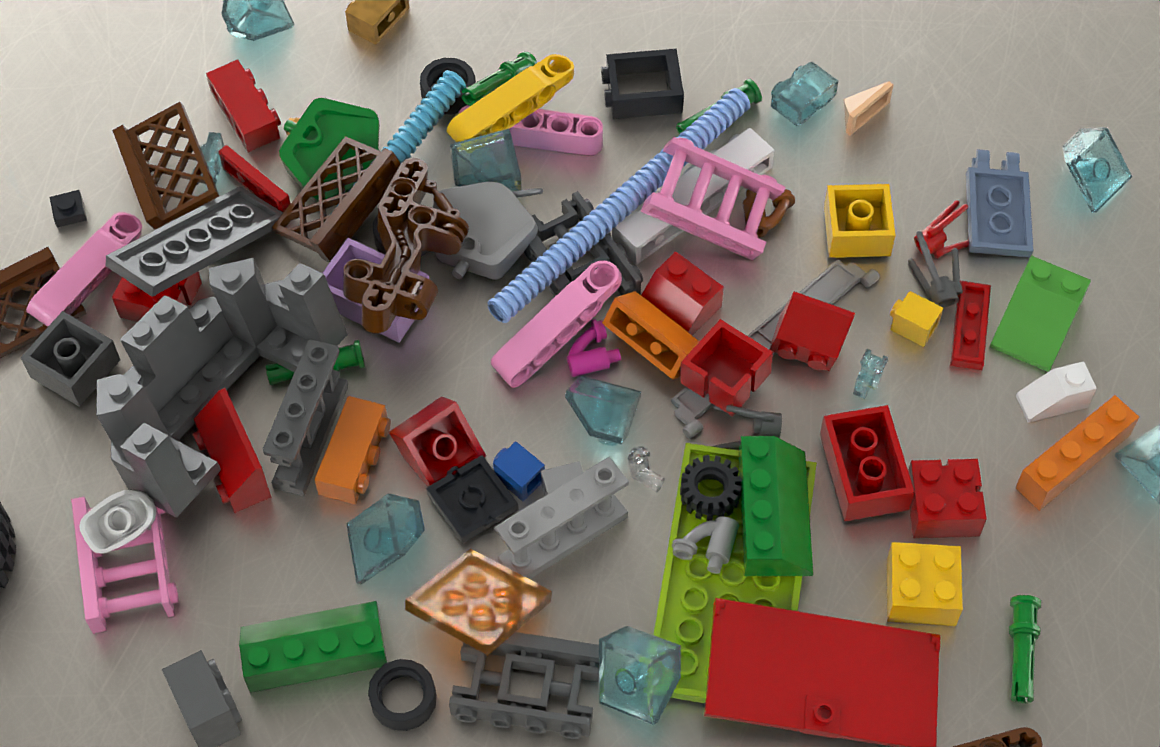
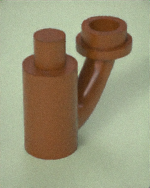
[742,189,795,238]

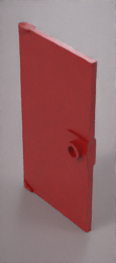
[704,598,941,747]

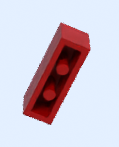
[206,59,281,153]

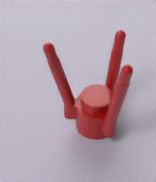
[914,200,969,259]

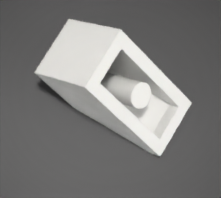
[1016,361,1097,423]

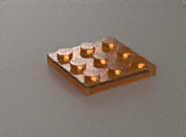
[405,549,552,656]

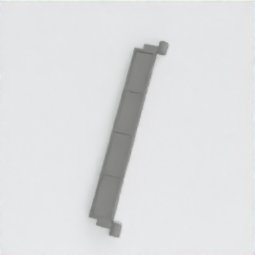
[671,260,880,439]

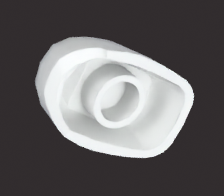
[79,490,156,554]

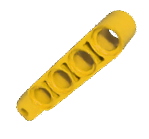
[447,54,574,154]

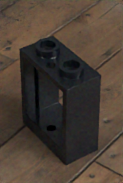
[601,48,684,119]

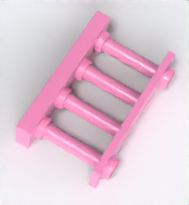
[641,137,785,260]
[71,496,179,634]

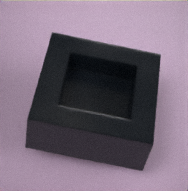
[49,190,87,228]

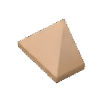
[844,81,894,136]

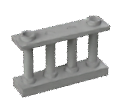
[495,457,629,587]

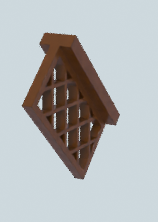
[112,102,219,230]
[271,136,401,262]
[0,247,87,358]

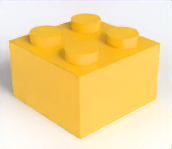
[824,184,896,258]
[887,542,963,626]

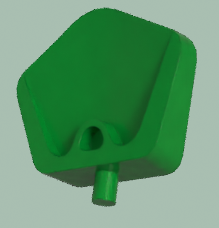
[279,98,380,203]

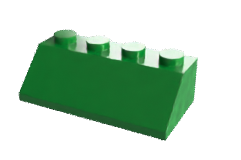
[738,436,813,576]
[239,601,387,693]

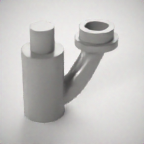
[672,517,739,574]

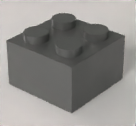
[21,311,121,407]
[162,650,242,747]

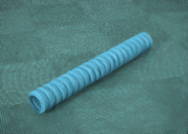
[331,70,466,213]

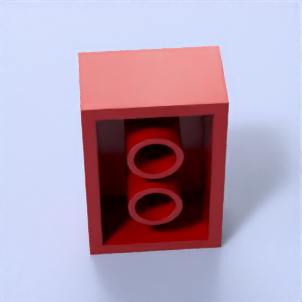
[820,405,915,522]

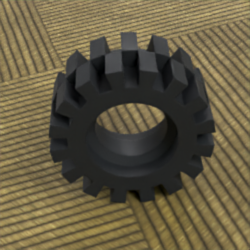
[680,455,742,521]

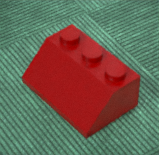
[192,388,272,513]

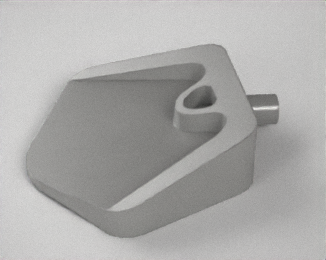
[433,182,538,280]

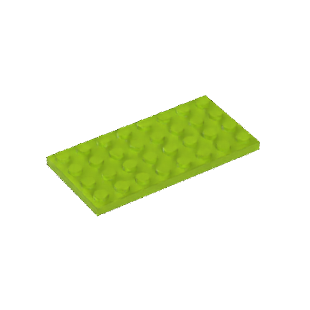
[644,443,817,703]

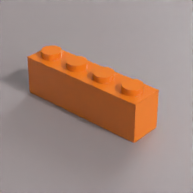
[1016,395,1139,511]

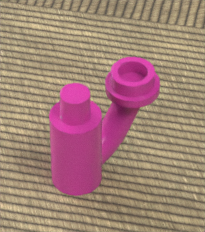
[567,319,621,377]

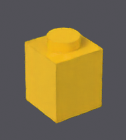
[890,291,943,347]

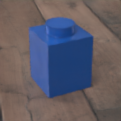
[493,441,545,501]

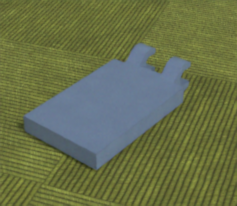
[966,149,1034,258]

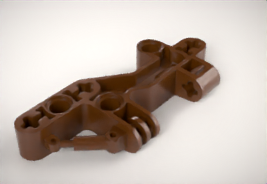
[343,158,469,333]

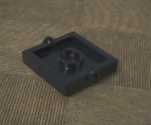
[426,455,519,544]

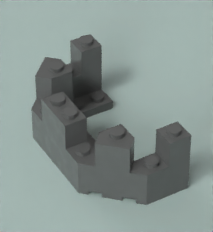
[96,258,348,518]

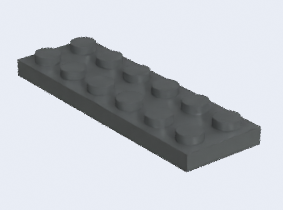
[105,186,283,297]

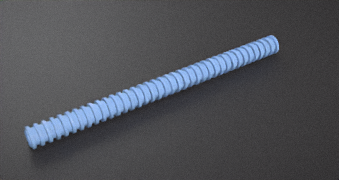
[487,88,750,323]

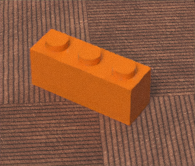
[602,291,700,380]
[315,396,391,505]

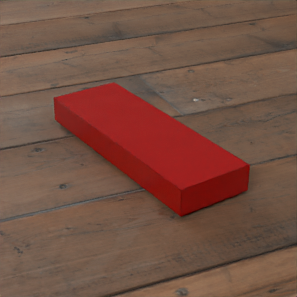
[219,145,291,213]
[950,280,991,370]

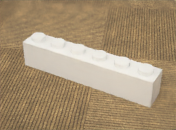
[612,128,775,265]

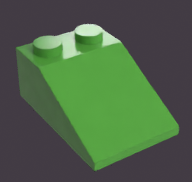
[990,255,1091,372]

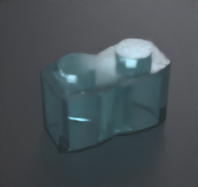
[770,62,839,126]

